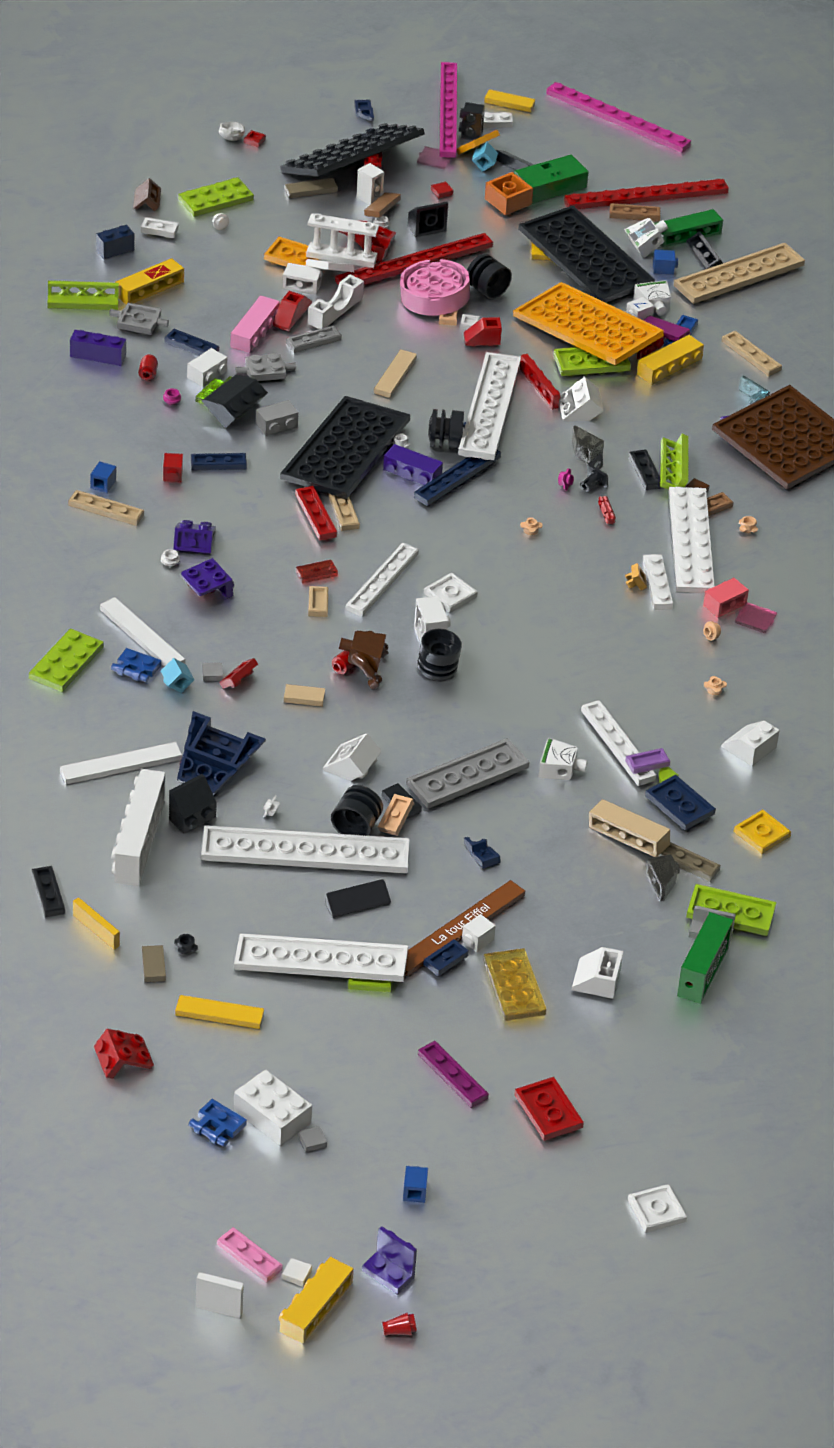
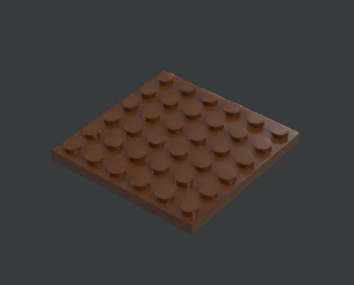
[712,385,834,489]

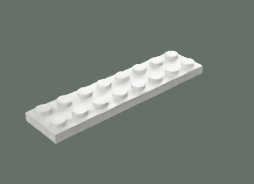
[669,487,714,593]
[234,933,408,982]

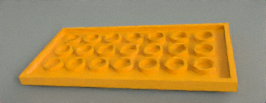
[513,282,664,366]

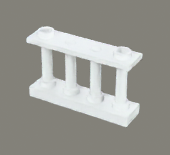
[306,213,379,268]

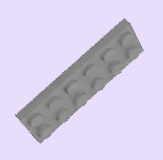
[406,738,530,809]

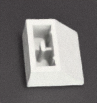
[559,377,604,422]
[572,947,623,999]

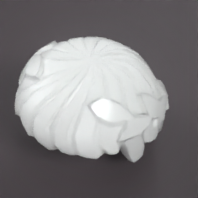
[219,121,245,141]

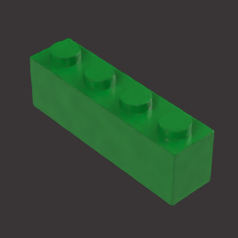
[654,209,723,248]

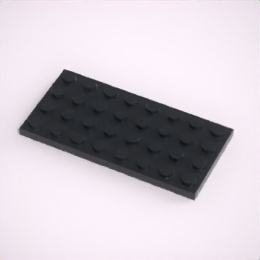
[280,123,425,176]
[518,205,655,303]
[280,396,410,499]

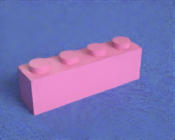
[230,295,280,353]

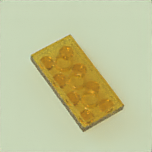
[483,948,546,1021]

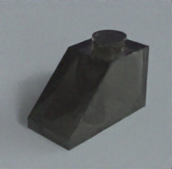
[572,425,604,464]
[646,854,680,901]

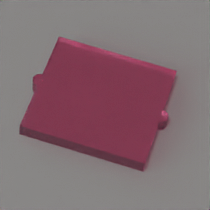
[417,146,450,169]
[735,602,777,634]

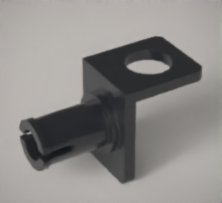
[580,454,608,492]

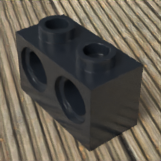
[459,102,485,140]

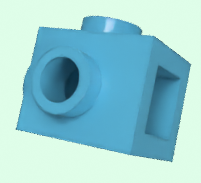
[472,142,498,172]
[161,658,194,693]

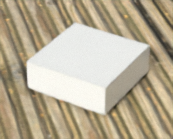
[460,314,480,330]
[282,1258,312,1286]

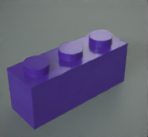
[70,329,126,366]
[383,444,443,485]

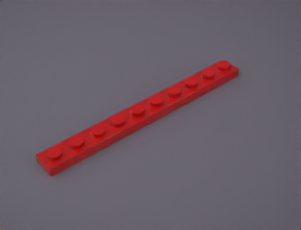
[564,179,729,209]
[335,233,493,285]

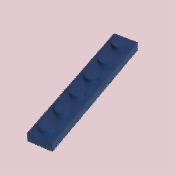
[413,450,501,506]

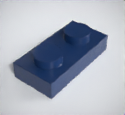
[423,939,469,976]

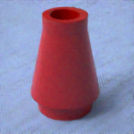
[382,1312,417,1336]

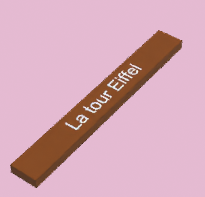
[405,880,525,977]

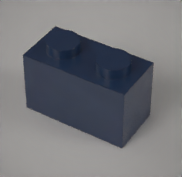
[96,225,135,259]

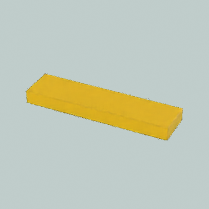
[175,995,264,1029]

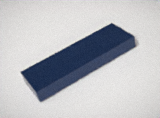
[165,329,219,356]
[191,453,247,471]

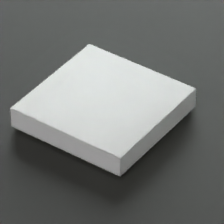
[305,259,355,272]
[424,573,478,613]
[627,1184,687,1233]
[196,1272,244,1319]

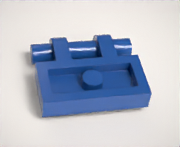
[111,648,161,683]
[188,1099,247,1147]

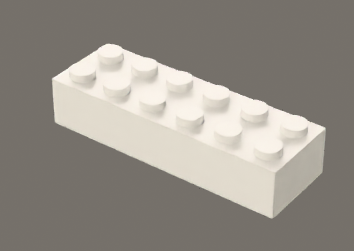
[112,769,165,886]

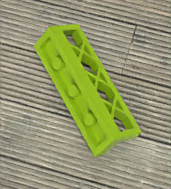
[47,281,119,310]
[660,434,688,490]

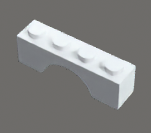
[308,275,364,329]

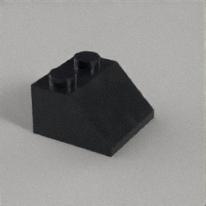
[407,202,448,237]
[169,774,217,834]

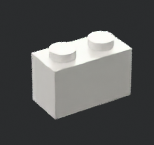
[357,163,384,205]
[283,263,322,294]
[187,348,227,387]

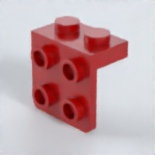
[94,1028,154,1079]

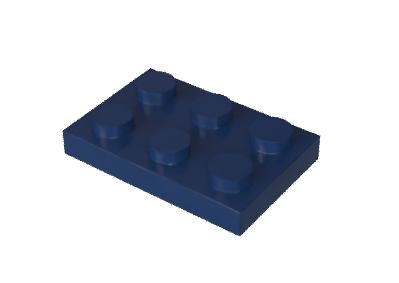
[645,775,716,830]

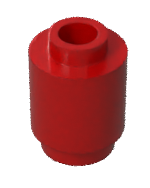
[138,355,158,380]
[332,650,356,674]

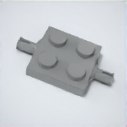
[109,303,169,335]
[235,353,296,381]

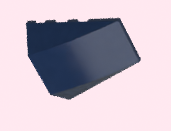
[177,711,266,795]

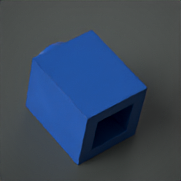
[653,250,678,275]
[90,461,116,493]
[403,1166,428,1203]

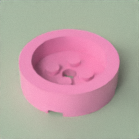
[400,259,470,315]

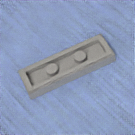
[286,326,342,353]

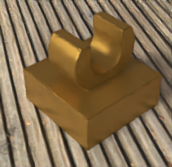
[625,563,647,591]

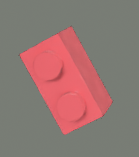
[703,578,749,618]

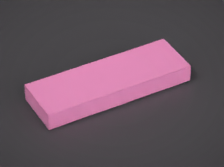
[217,1227,283,1283]

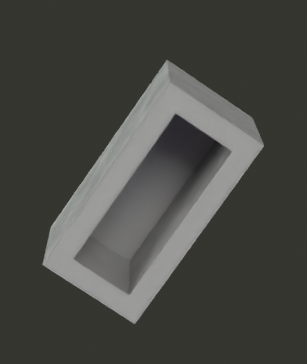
[256,400,299,436]

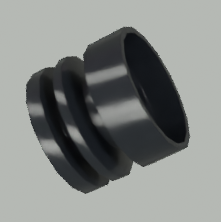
[467,254,512,299]
[428,409,464,449]
[417,628,462,681]
[331,785,383,836]

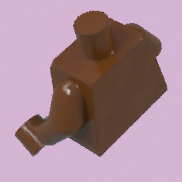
[339,630,389,690]

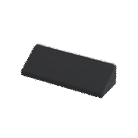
[496,150,534,170]
[686,231,723,269]
[325,879,391,918]

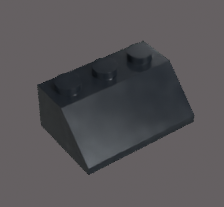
[202,374,268,429]

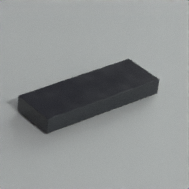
[629,449,663,491]
[32,866,65,918]

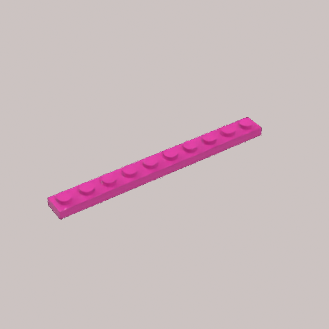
[439,62,457,158]
[546,82,691,153]

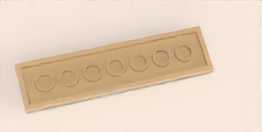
[673,243,805,304]

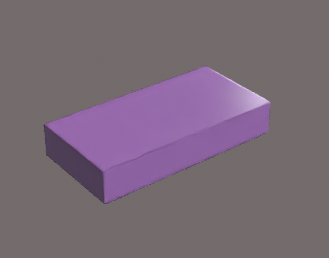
[625,748,670,774]

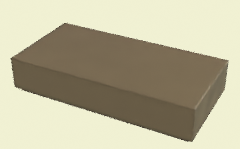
[142,945,166,982]

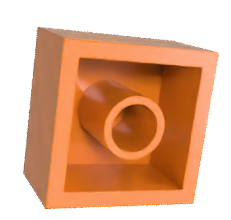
[485,172,533,215]

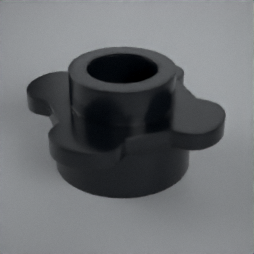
[174,934,198,954]

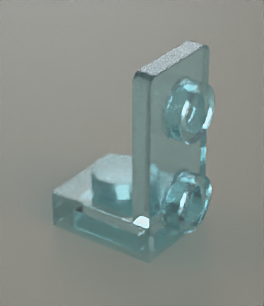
[739,375,770,405]

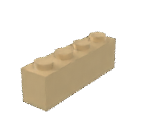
[589,799,670,858]

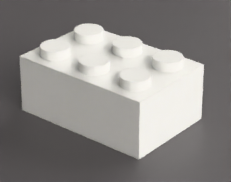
[233,1069,312,1146]

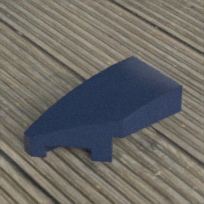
[354,100,374,121]
[464,837,501,869]

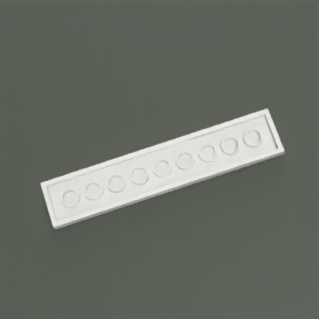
[458,352,521,460]
[201,826,409,873]

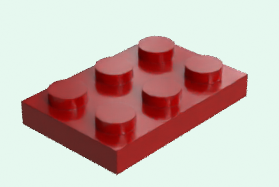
[514,1077,584,1141]

